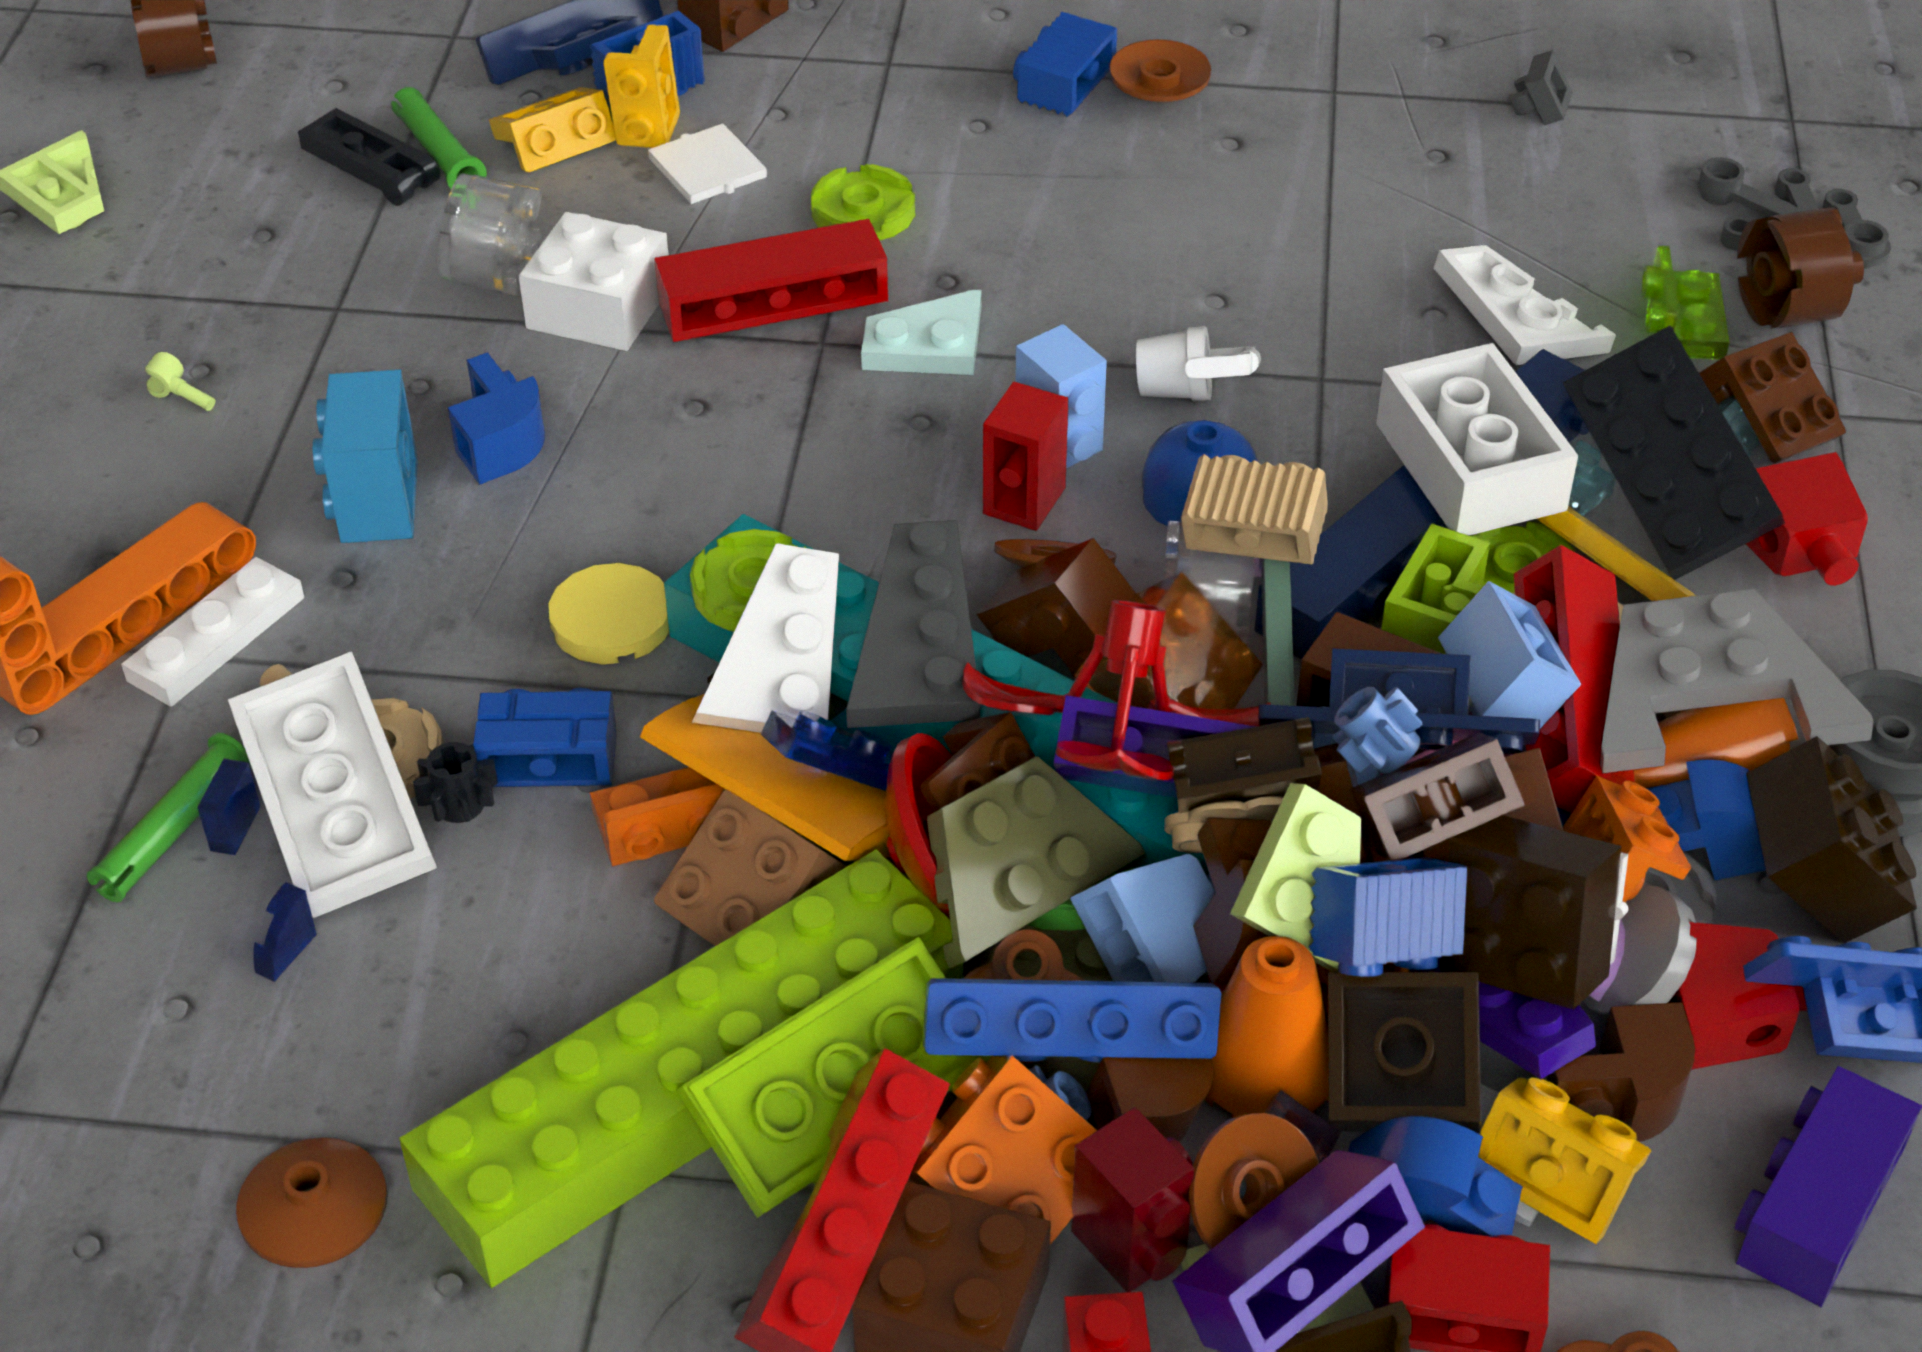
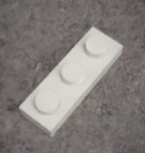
[121,557,304,707]

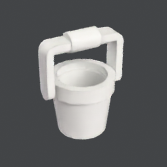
[1136,326,1261,402]

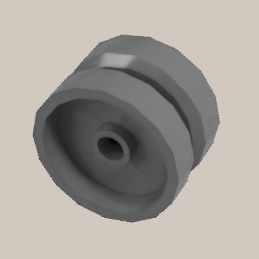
[1828,669,1922,836]

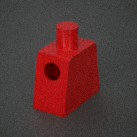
[1746,452,1868,586]
[1668,922,1807,1070]

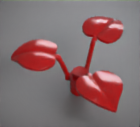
[962,600,1271,780]

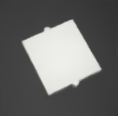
[648,124,767,204]

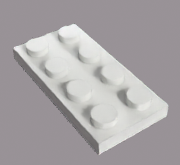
[228,651,437,920]

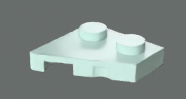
[861,290,981,375]

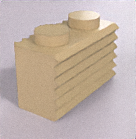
[1181,454,1328,565]

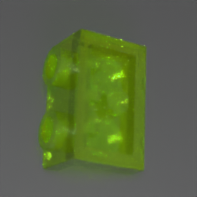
[1641,245,1730,360]

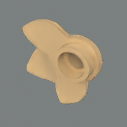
[1165,795,1284,853]

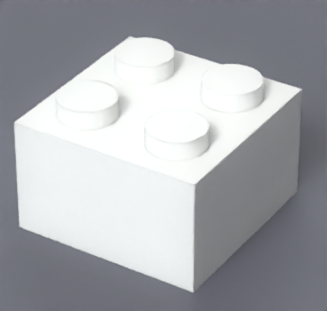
[519,212,669,351]

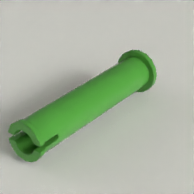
[391,87,487,195]
[87,732,252,903]

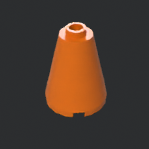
[1634,698,1799,788]
[1205,936,1329,1126]

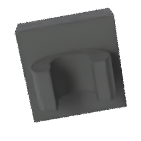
[1509,50,1572,125]

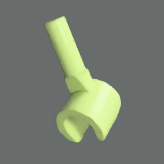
[145,352,216,411]

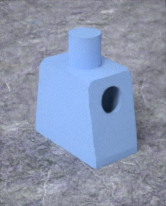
[1070,853,1216,983]

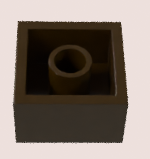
[1746,736,1917,943]
[1440,815,1622,1010]
[1328,972,1482,1133]

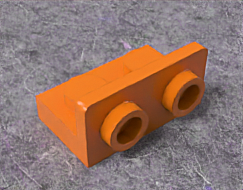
[590,767,725,867]
[1562,775,1691,903]

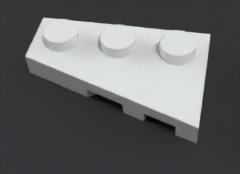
[1434,245,1616,365]
[691,543,839,741]

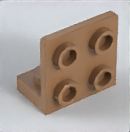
[654,789,847,946]

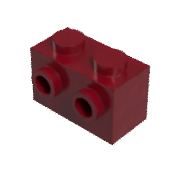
[1071,1107,1195,1292]

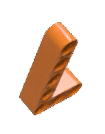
[0,502,256,715]

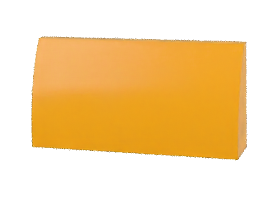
[640,694,891,861]

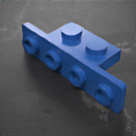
[1743,936,1922,1063]
[923,978,1221,1062]

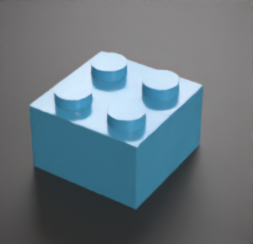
[312,370,418,543]

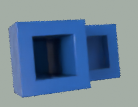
[448,352,545,485]
[1646,760,1766,880]
[1348,1116,1522,1237]

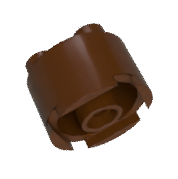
[130,0,217,78]
[1737,207,1864,329]

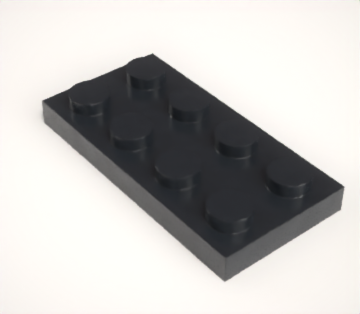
[1563,325,1785,580]

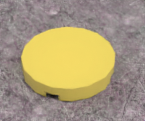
[548,563,669,665]

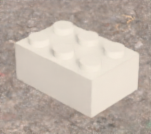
[1376,343,1578,536]

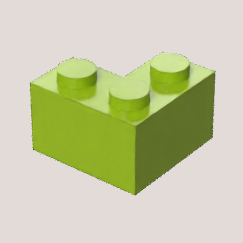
[1381,523,1490,654]

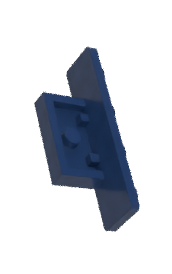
[476,0,663,85]
[1258,648,1540,754]

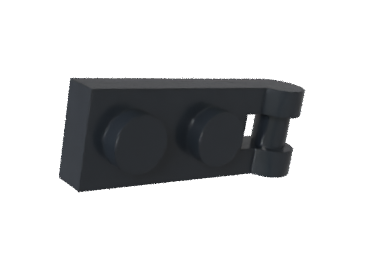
[298,108,440,206]

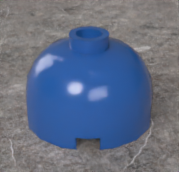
[1142,420,1258,532]

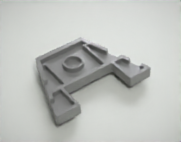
[1600,588,1874,773]

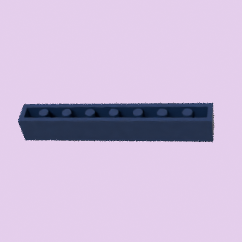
[1254,349,1589,659]

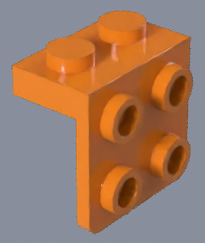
[909,1056,1097,1245]

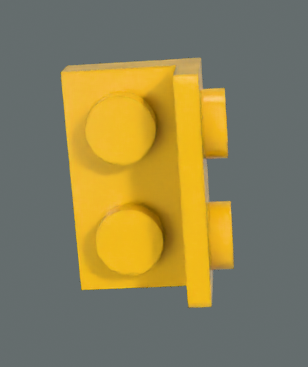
[603,25,680,148]
[488,87,616,172]
[1478,1077,1651,1244]

